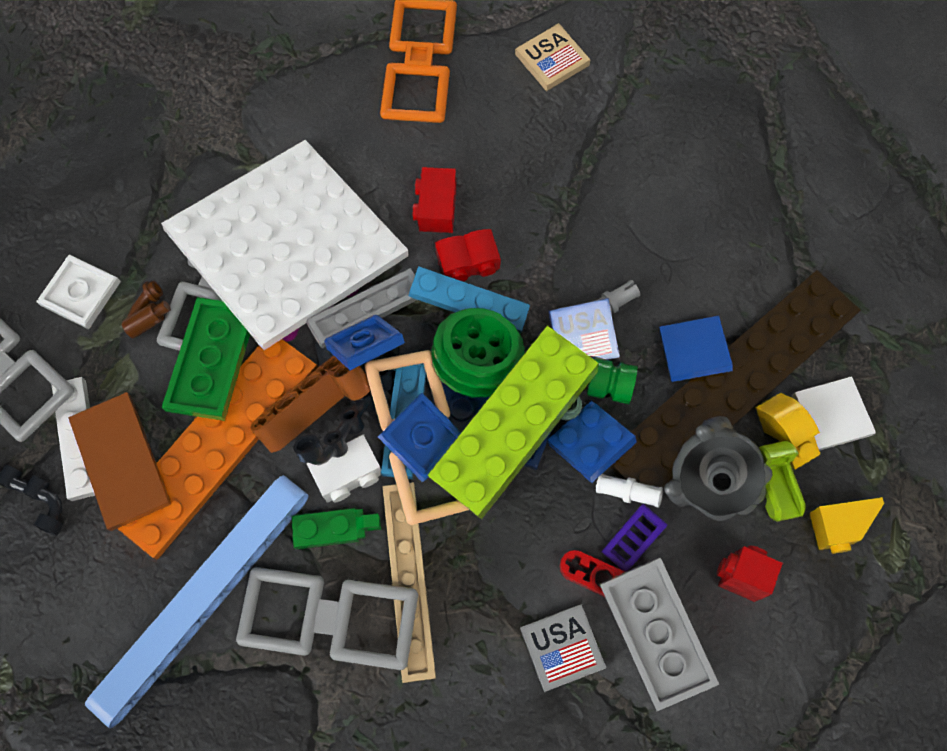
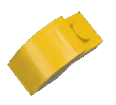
[755,393,820,470]

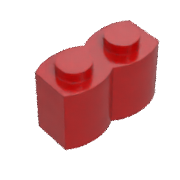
[435,229,501,282]

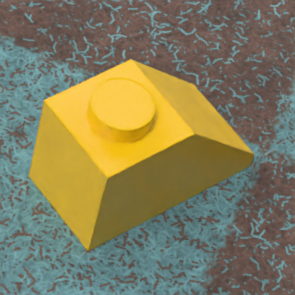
[810,497,884,554]

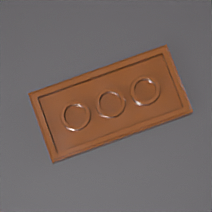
[68,392,171,531]

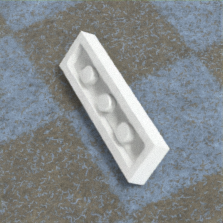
[52,377,95,501]

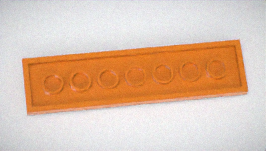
[118,339,318,560]

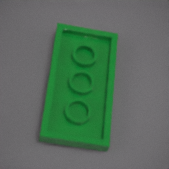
[162,297,250,421]

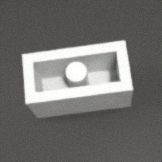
[307,435,381,503]

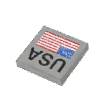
[520,604,606,692]

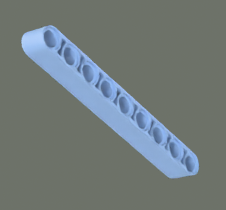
[85,475,309,728]

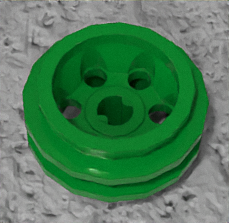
[431,308,525,397]

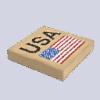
[515,23,590,91]

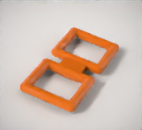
[380,0,457,123]

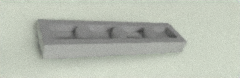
[307,268,417,348]

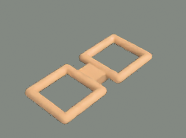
[365,350,469,525]

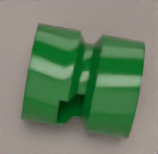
[587,357,638,405]

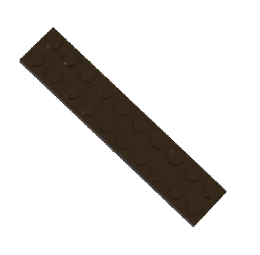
[610,270,861,505]

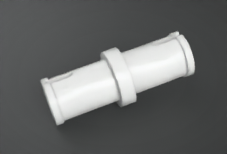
[596,474,663,508]

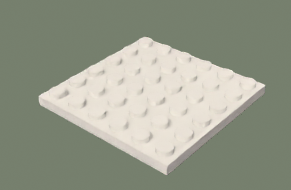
[161,140,408,350]

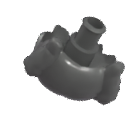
[664,416,773,521]

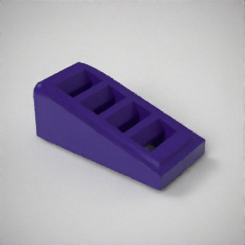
[601,504,668,572]

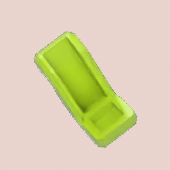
[759,441,805,522]

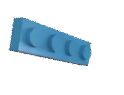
[408,266,530,334]
[381,363,427,479]

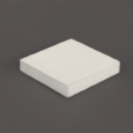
[36,255,121,329]
[792,377,876,451]

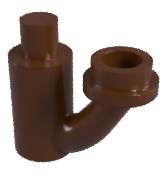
[122,281,171,339]

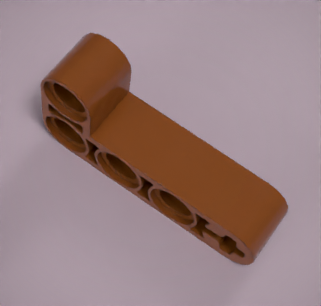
[250,355,371,453]

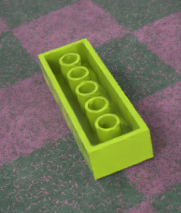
[428,325,599,519]

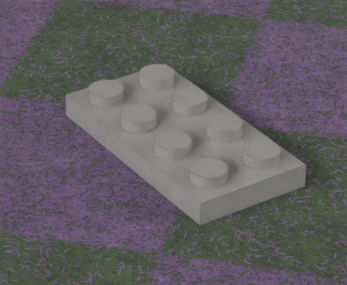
[600,557,719,711]

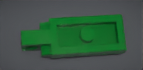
[292,508,381,549]

